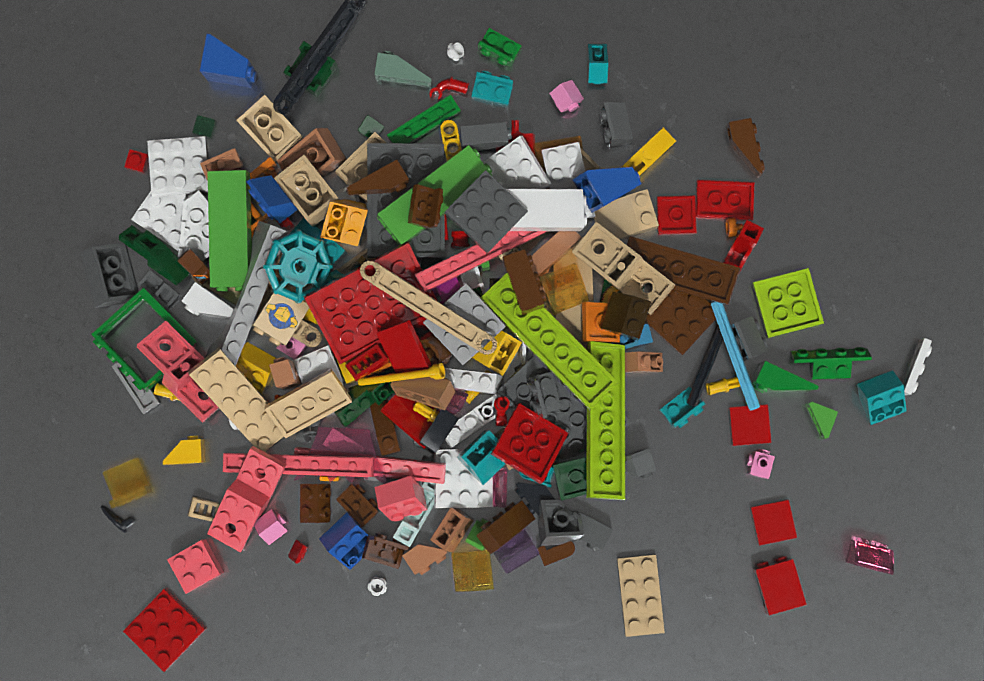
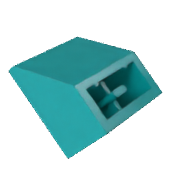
[857,370,907,425]
[457,430,506,485]

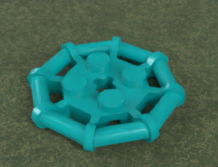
[263,230,333,304]

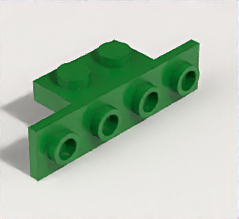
[791,347,872,379]

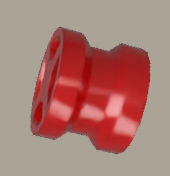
[451,231,470,249]

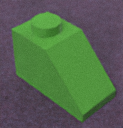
[465,518,488,551]

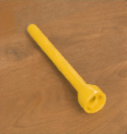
[357,363,445,386]

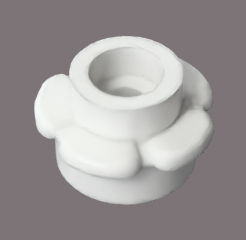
[447,43,464,61]
[368,576,387,596]

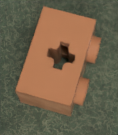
[430,507,474,552]

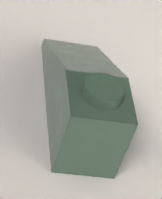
[374,51,432,87]

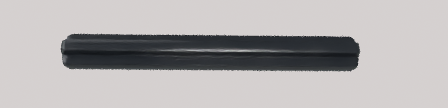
[687,323,723,407]

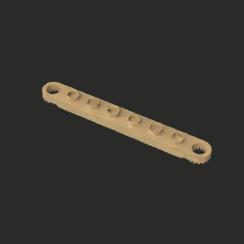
[360,261,497,355]
[191,265,322,347]

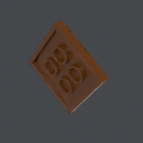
[645,289,716,356]

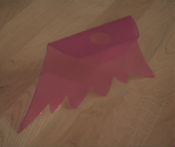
[294,427,388,484]

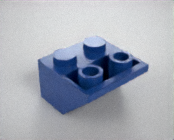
[247,175,298,224]
[319,512,371,570]

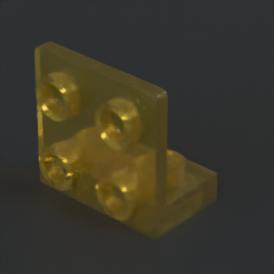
[103,458,153,509]

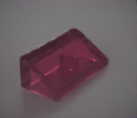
[493,469,507,508]

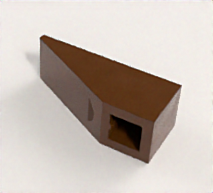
[726,118,765,177]

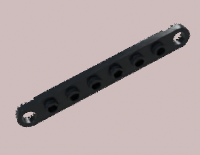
[273,0,366,115]

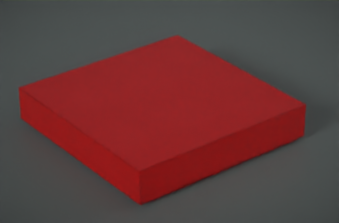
[657,195,697,235]
[729,404,771,446]
[750,500,797,546]

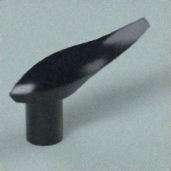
[101,505,134,533]

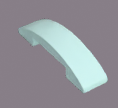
[393,482,434,547]

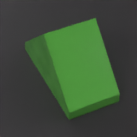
[805,402,838,439]

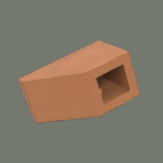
[625,352,663,373]
[402,544,448,575]

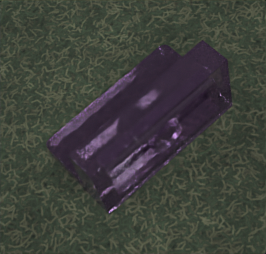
[493,529,539,574]

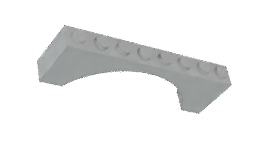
[205,221,288,366]

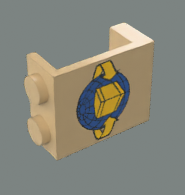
[252,288,309,346]

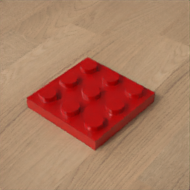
[491,403,568,484]
[123,588,206,672]

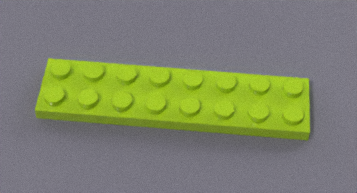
[480,273,618,410]
[586,341,625,500]

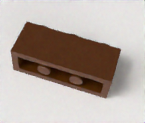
[503,249,547,315]
[476,500,536,554]

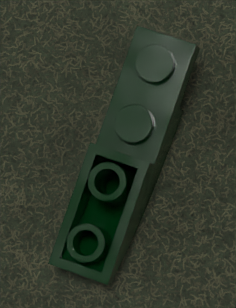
[119,225,189,286]
[334,368,395,427]

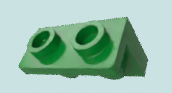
[478,28,522,67]

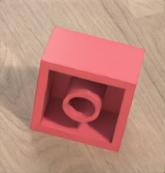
[374,476,427,521]
[167,539,224,594]

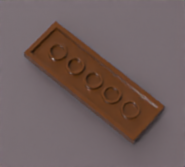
[627,236,740,306]

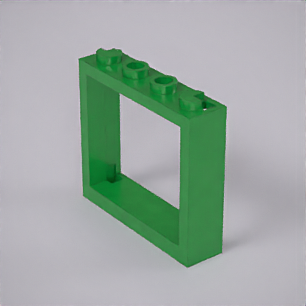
[91,288,198,392]

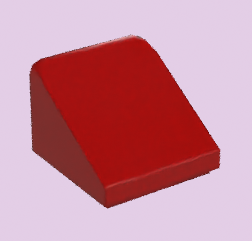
[288,540,309,564]

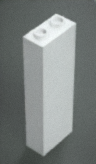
[506,189,587,231]

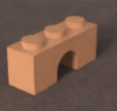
[269,357,302,390]

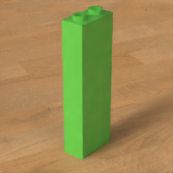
[377,145,493,246]
[207,170,252,292]

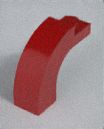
[722,220,764,273]

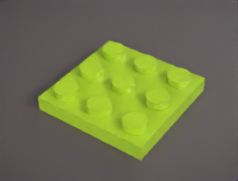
[752,268,824,338]

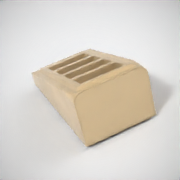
[187,496,221,522]

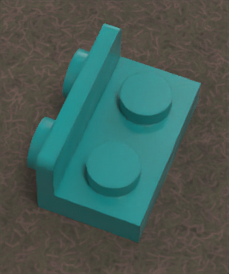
[471,71,513,107]
[659,386,705,428]

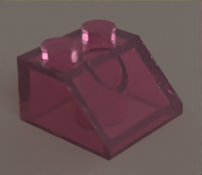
[846,538,894,575]

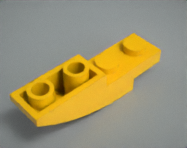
[620,127,676,176]

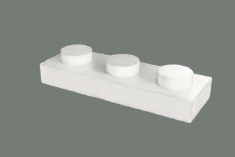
[903,338,932,395]

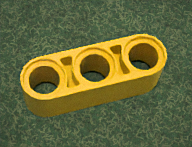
[440,120,462,161]

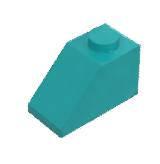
[588,44,608,84]

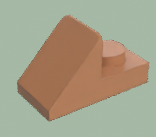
[200,148,243,181]

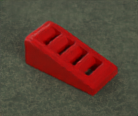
[345,344,389,381]

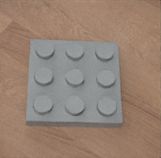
[423,282,506,365]

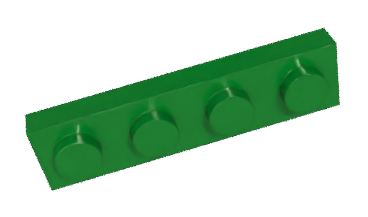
[387,95,461,144]

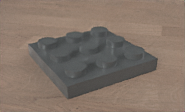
[445,170,528,253]

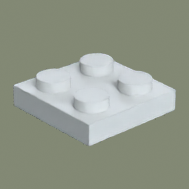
[293,345,344,385]

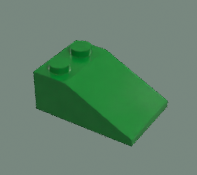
[751,361,819,394]

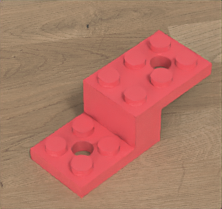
[137,321,219,423]
[207,446,287,552]

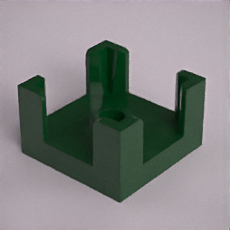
[283,41,338,98]
[552,448,587,501]

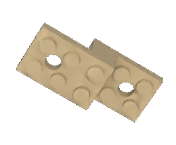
[572,222,675,315]

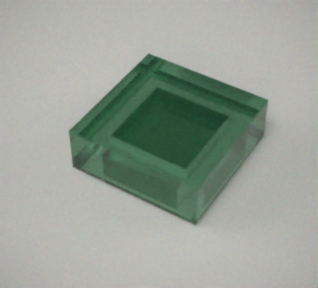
[192,115,217,139]

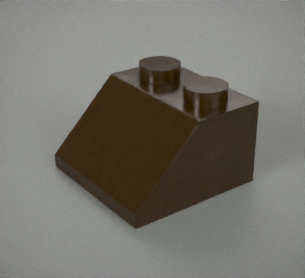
[601,292,652,341]

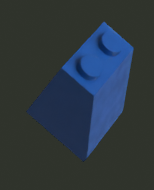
[200,34,257,88]
[573,167,642,213]

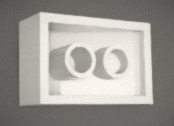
[182,282,234,319]

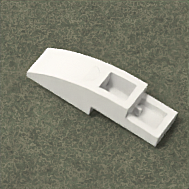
[445,395,511,448]

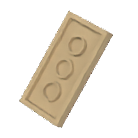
[264,369,352,439]
[617,554,665,637]

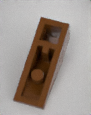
[346,160,409,195]
[370,398,402,456]

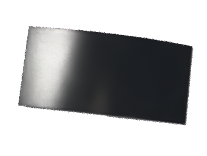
[419,409,459,453]

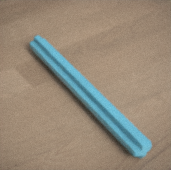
[711,302,760,410]

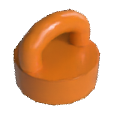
[725,218,743,237]

